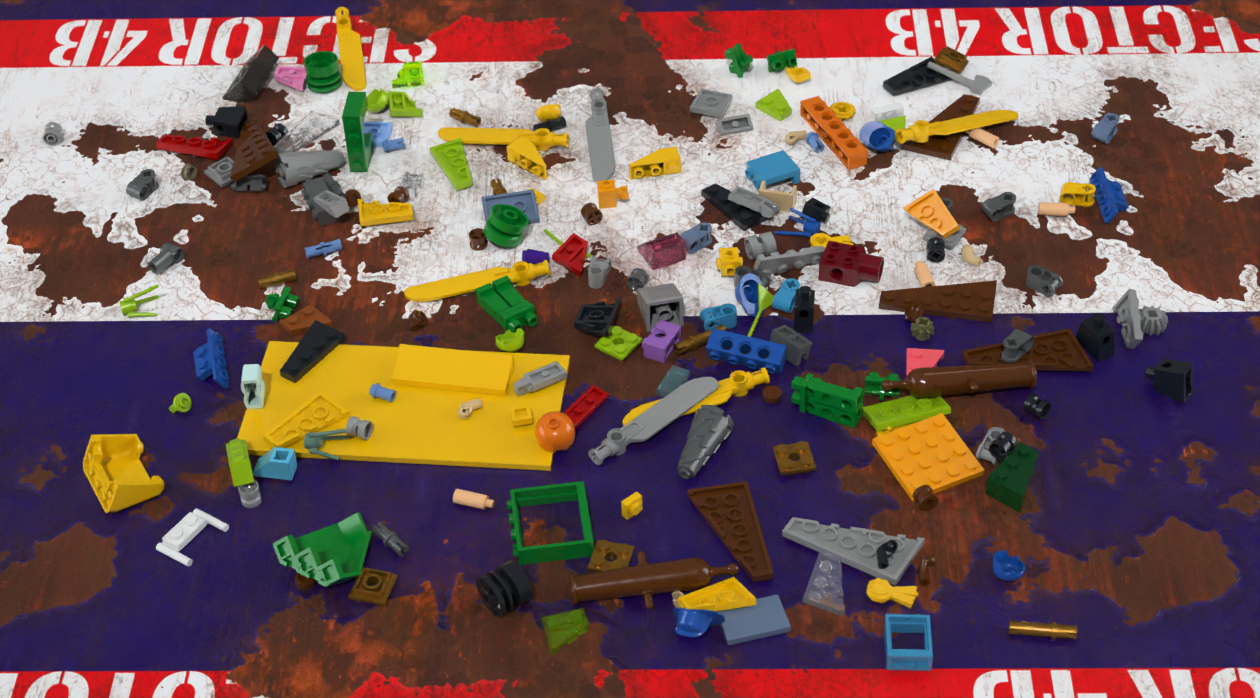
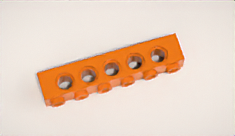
[800,96,869,170]

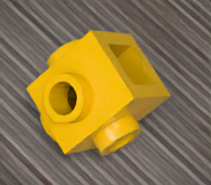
[716,247,743,276]

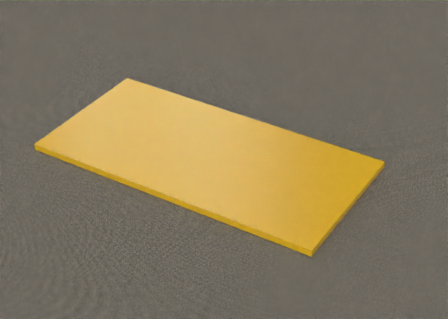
[237,341,570,471]

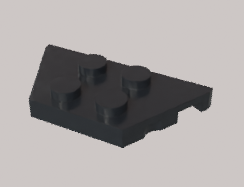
[574,298,622,337]

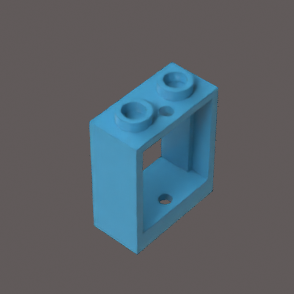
[884,614,933,671]

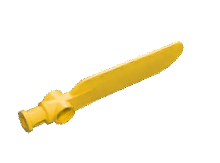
[335,7,367,91]
[895,110,1018,144]
[438,127,569,151]
[404,260,550,302]
[622,367,770,426]

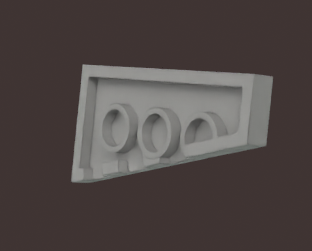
[753,245,824,278]

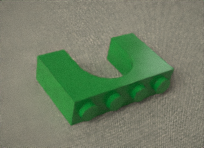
[342,92,373,172]

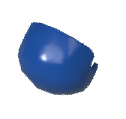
[992,550,1025,582]

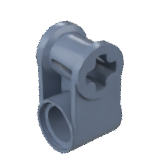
[1091,113,1120,144]
[678,222,712,254]

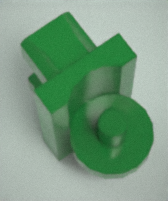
[724,43,753,77]
[766,48,797,72]
[265,286,299,322]
[864,372,901,401]

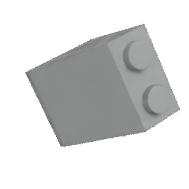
[637,283,684,332]

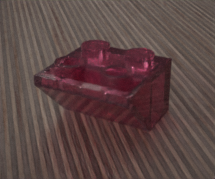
[637,232,686,270]

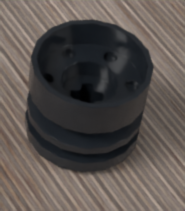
[476,560,532,617]

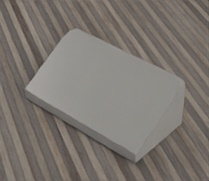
[715,114,753,136]

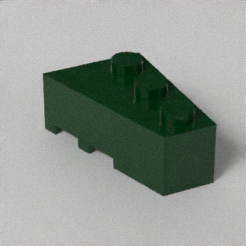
[985,442,1039,513]

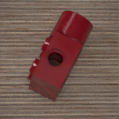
[818,241,884,287]

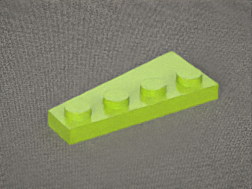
[430,138,472,191]

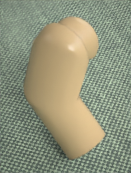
[785,130,807,145]
[961,244,982,267]
[458,398,482,419]

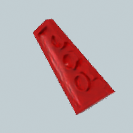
[156,135,233,160]

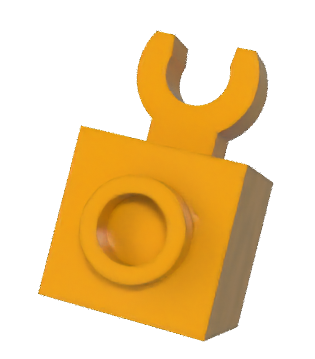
[597,180,628,209]

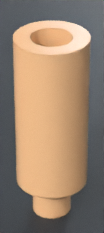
[966,128,999,148]
[1038,202,1075,216]
[914,261,935,287]
[453,489,495,510]

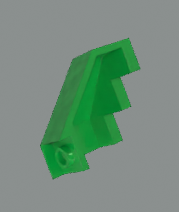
[272,512,372,587]

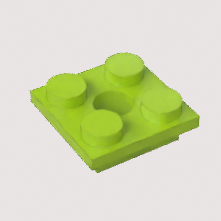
[595,326,643,361]

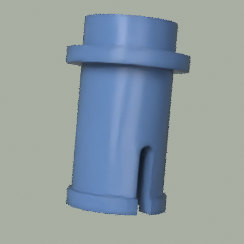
[806,132,824,153]
[382,138,405,152]
[369,383,396,402]

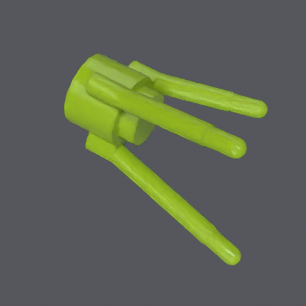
[120,284,159,318]

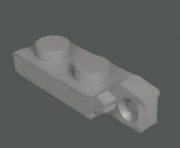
[513,361,567,396]

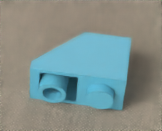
[253,447,298,481]

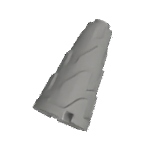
[275,150,344,188]

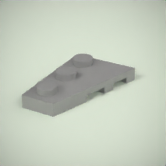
[1112,289,1143,349]

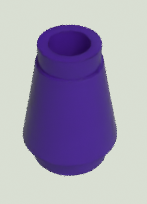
[522,248,549,264]

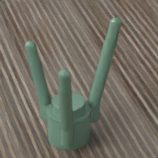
[304,429,350,460]

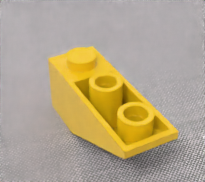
[507,137,547,180]
[629,147,681,180]

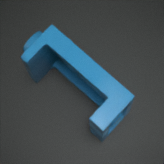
[745,150,800,190]

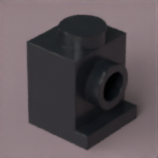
[800,198,831,224]

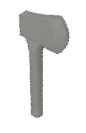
[927,61,993,95]

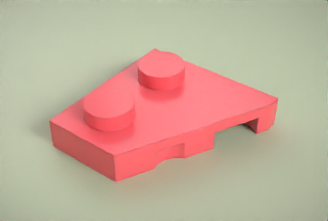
[906,348,944,378]

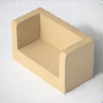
[758,181,797,212]

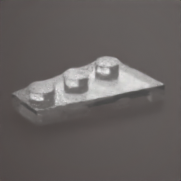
[802,550,845,616]

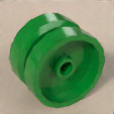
[483,204,529,248]

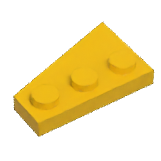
[358,199,414,226]
[678,577,756,611]

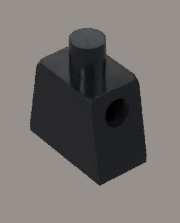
[205,106,248,139]
[794,286,815,333]
[1076,313,1114,362]
[1145,359,1193,404]

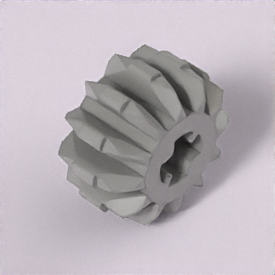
[1139,306,1168,336]

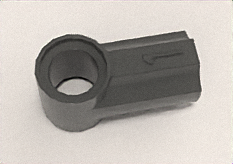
[147,242,184,275]

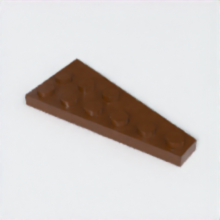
[901,94,980,161]
[230,119,279,183]
[687,481,774,582]

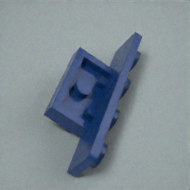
[1089,167,1129,224]
[193,328,229,389]

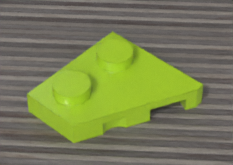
[756,89,792,121]
[388,91,423,117]

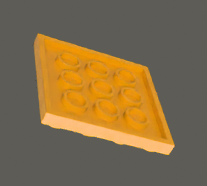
[872,413,985,502]

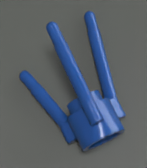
[774,208,821,238]

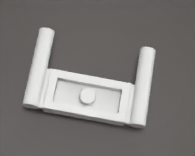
[156,508,229,567]

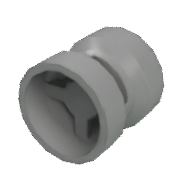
[43,122,62,145]
[346,416,373,440]
[238,480,262,508]

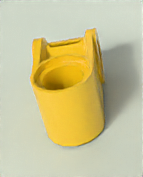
[1060,182,1096,207]

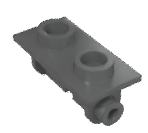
[231,174,269,192]

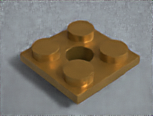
[934,46,969,74]
[772,441,816,476]
[587,540,634,572]
[348,567,398,606]

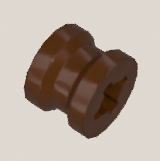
[387,186,410,203]
[581,203,603,225]
[469,228,488,251]
[913,485,939,511]

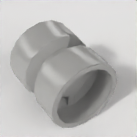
[744,232,777,260]

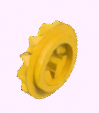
[829,102,856,121]

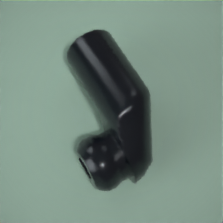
[876,540,898,569]

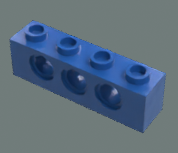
[706,328,788,374]

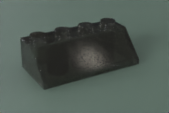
[222,45,279,103]

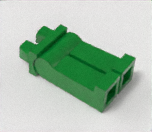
[476,275,538,333]
[791,373,864,429]

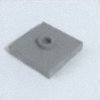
[690,88,733,118]

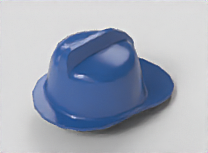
[859,121,895,153]
[735,273,765,317]
[673,608,725,638]

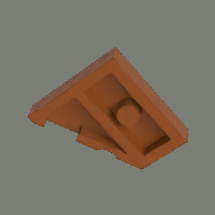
[280,304,333,336]

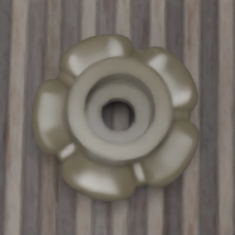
[181,163,197,180]

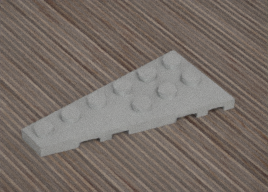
[782,517,925,586]

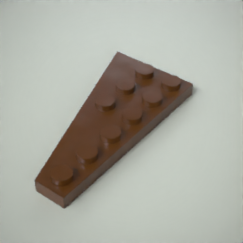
[879,280,997,323]
[961,328,1094,371]

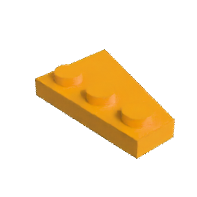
[903,189,960,239]

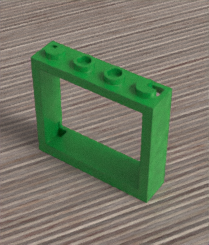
[507,481,594,565]

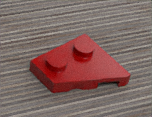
[552,233,588,276]

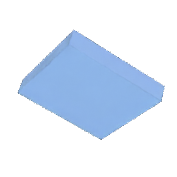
[364,122,393,147]

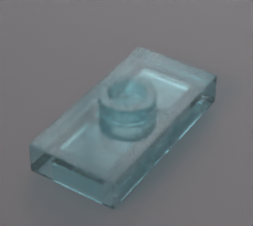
[656,365,690,397]

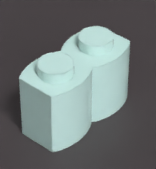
[241,364,265,409]

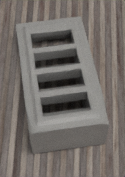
[313,190,349,218]

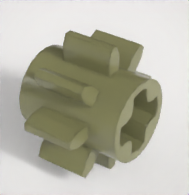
[910,317,935,341]

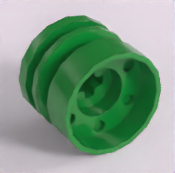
[303,51,342,93]

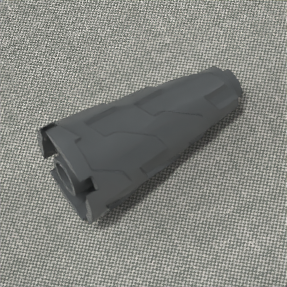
[677,405,734,479]

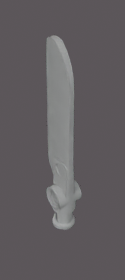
[585,88,615,183]
[589,377,719,465]

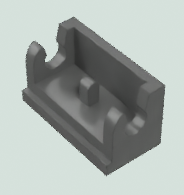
[770,325,813,366]

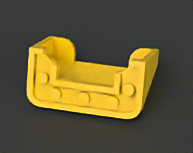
[83,434,164,513]

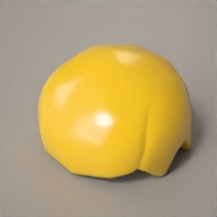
[535,103,561,122]

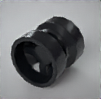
[265,123,289,146]
[927,237,945,263]
[1023,393,1051,420]
[989,432,1018,460]

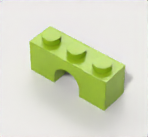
[225,439,254,487]

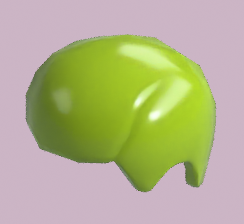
[367,88,389,113]
[496,328,524,353]

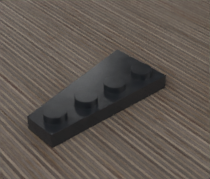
[882,56,953,96]
[701,183,772,231]
[280,320,345,383]

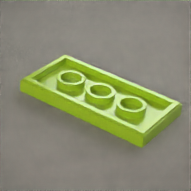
[863,395,951,432]

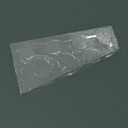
[273,110,340,153]

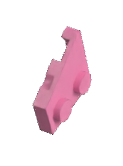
[274,66,307,91]

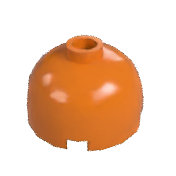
[535,411,575,453]

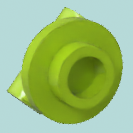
[169,393,192,413]

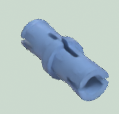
[304,239,343,259]

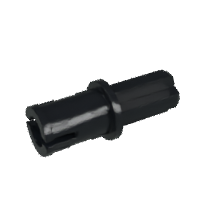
[533,117,566,132]

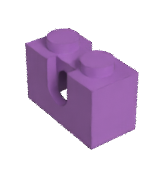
[642,320,681,363]

